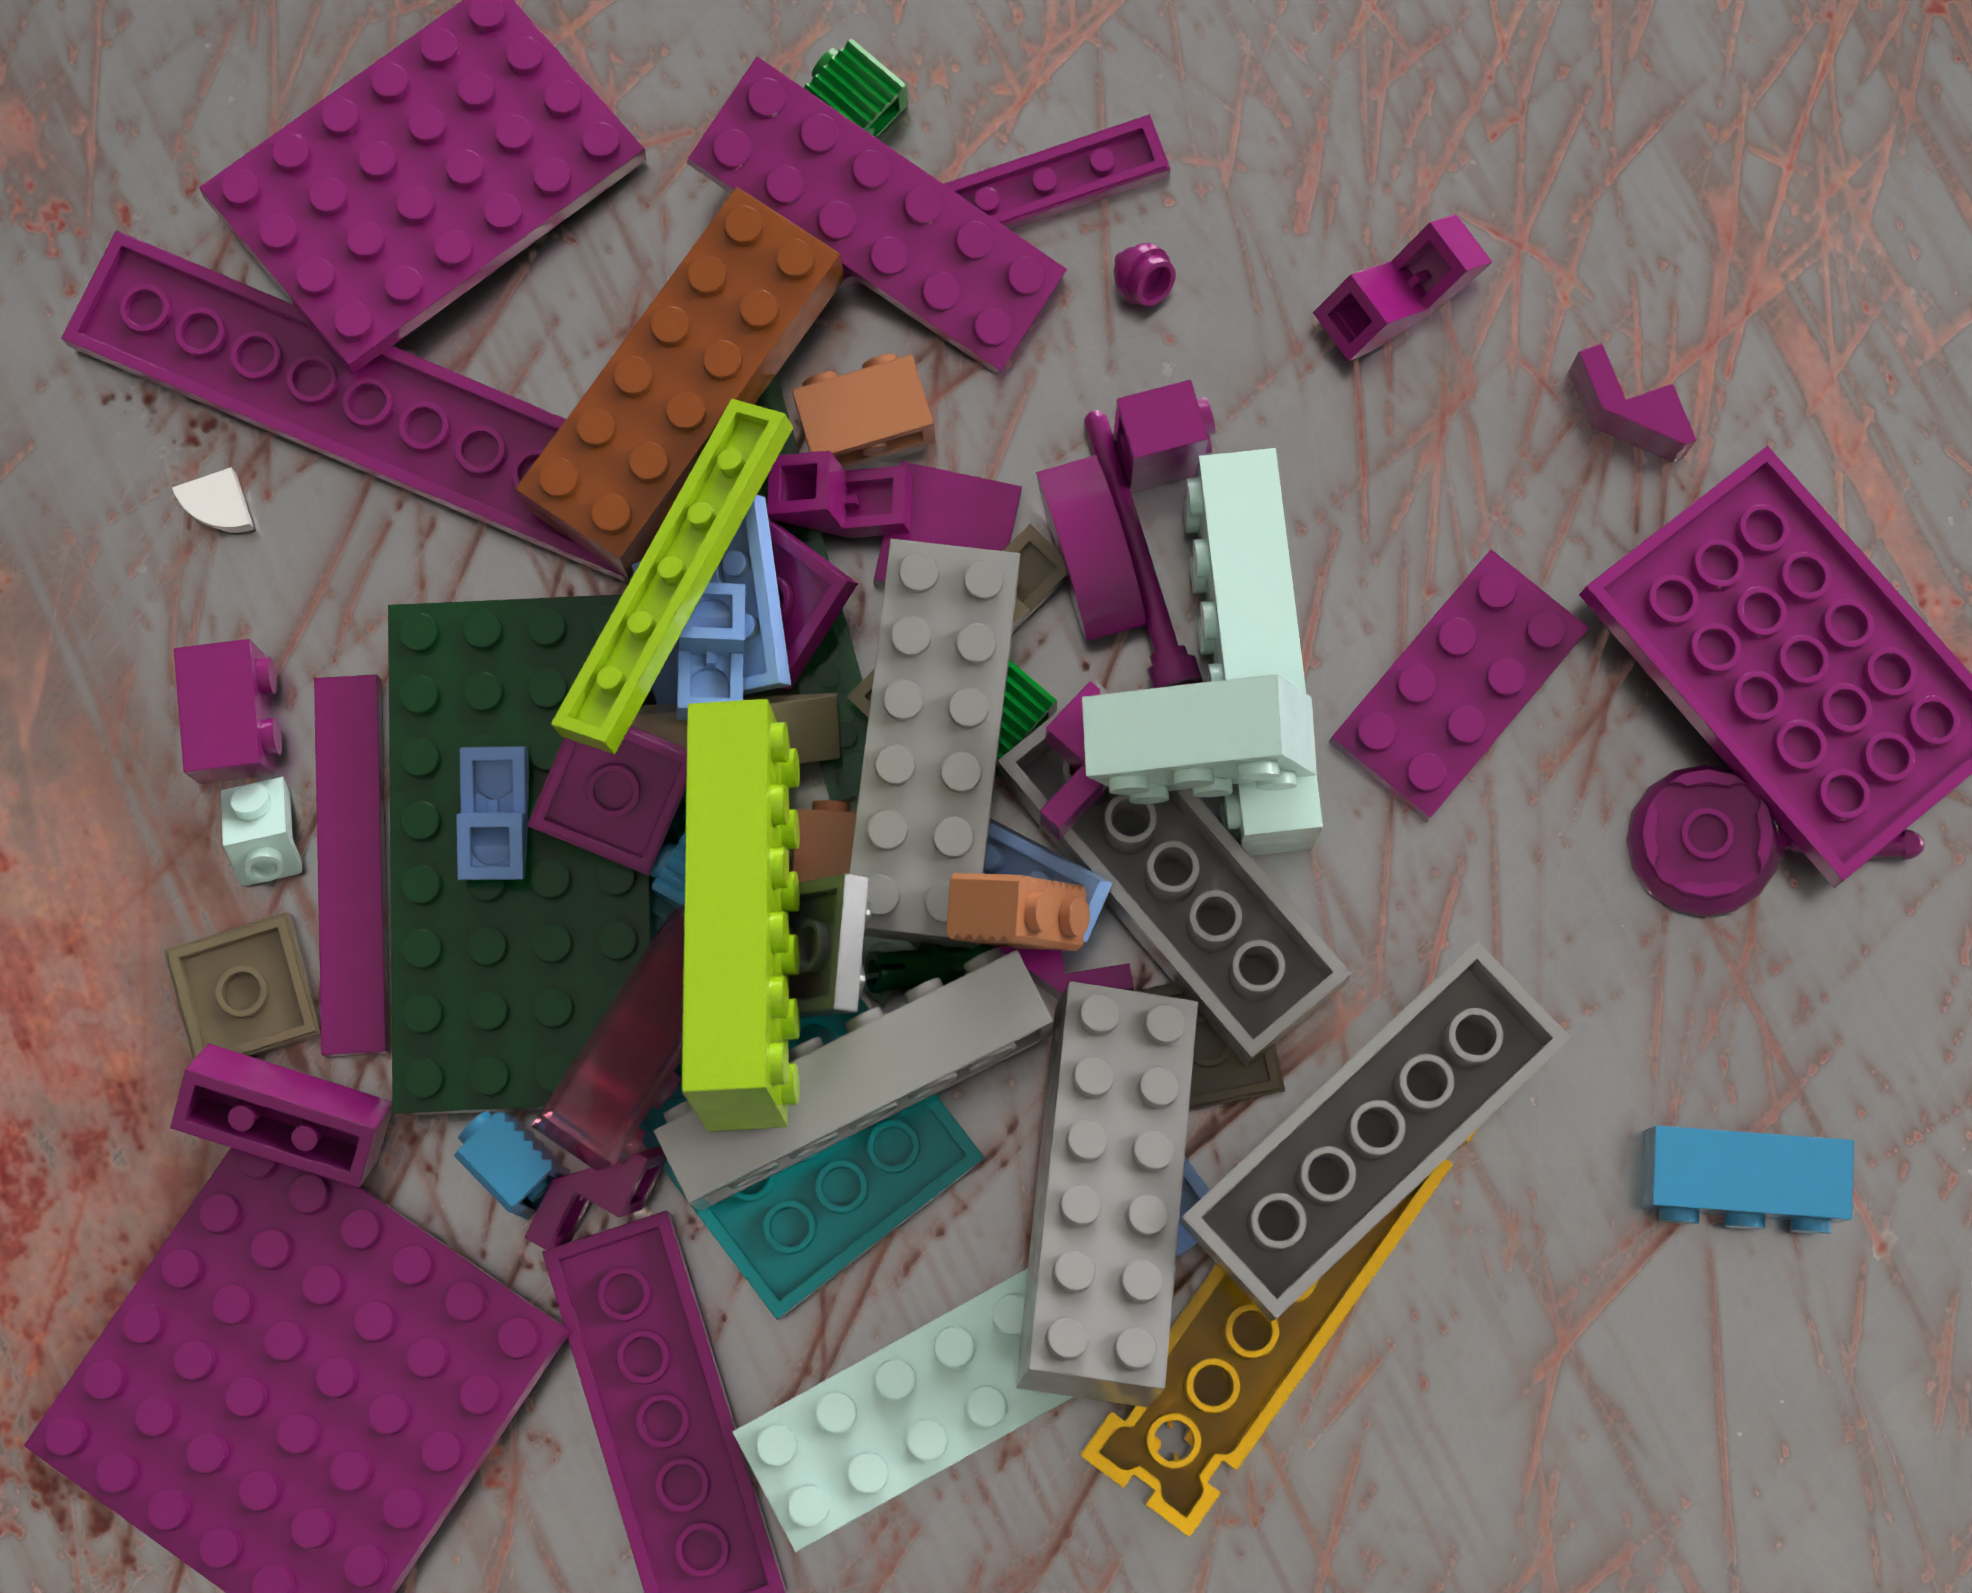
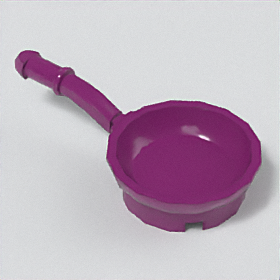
[1626,765,1925,917]

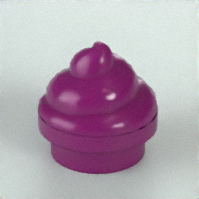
[1113,243,1176,306]

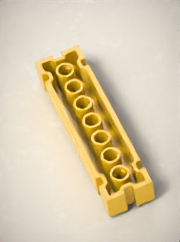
[1079,1128,1479,1537]

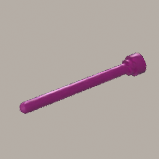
[1084,410,1203,689]

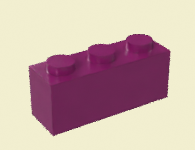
[170,1043,392,1188]

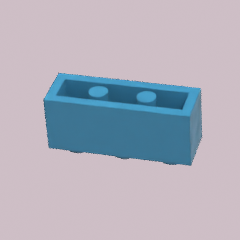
[1641,1125,1854,1234]

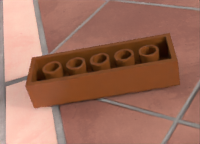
[515,187,844,578]

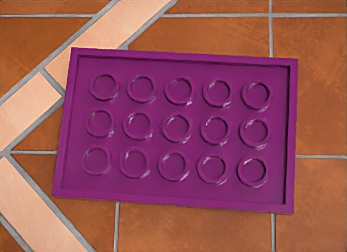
[199,0,647,375]
[1579,445,1972,888]

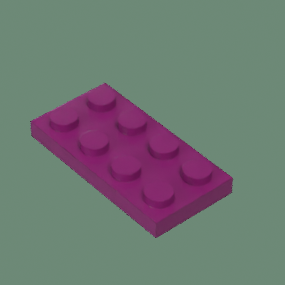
[1329,549,1589,822]

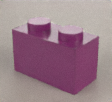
[1113,379,1216,494]
[174,639,282,784]

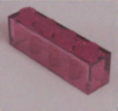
[531,904,685,1171]

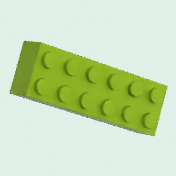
[682,699,800,1131]

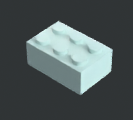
[1082,674,1317,804]

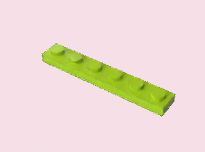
[551,398,794,755]

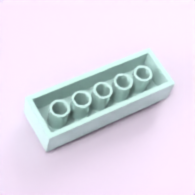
[1183,448,1323,856]
[733,1268,1073,1552]

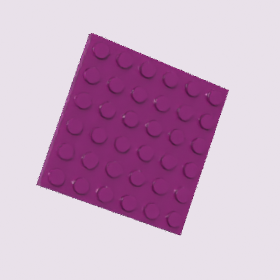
[23,1148,571,1593]

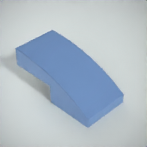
[676,582,745,721]
[456,746,529,880]

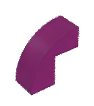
[1313,214,1492,361]
[1036,455,1147,641]

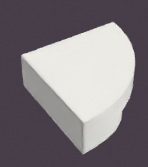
[172,467,255,533]

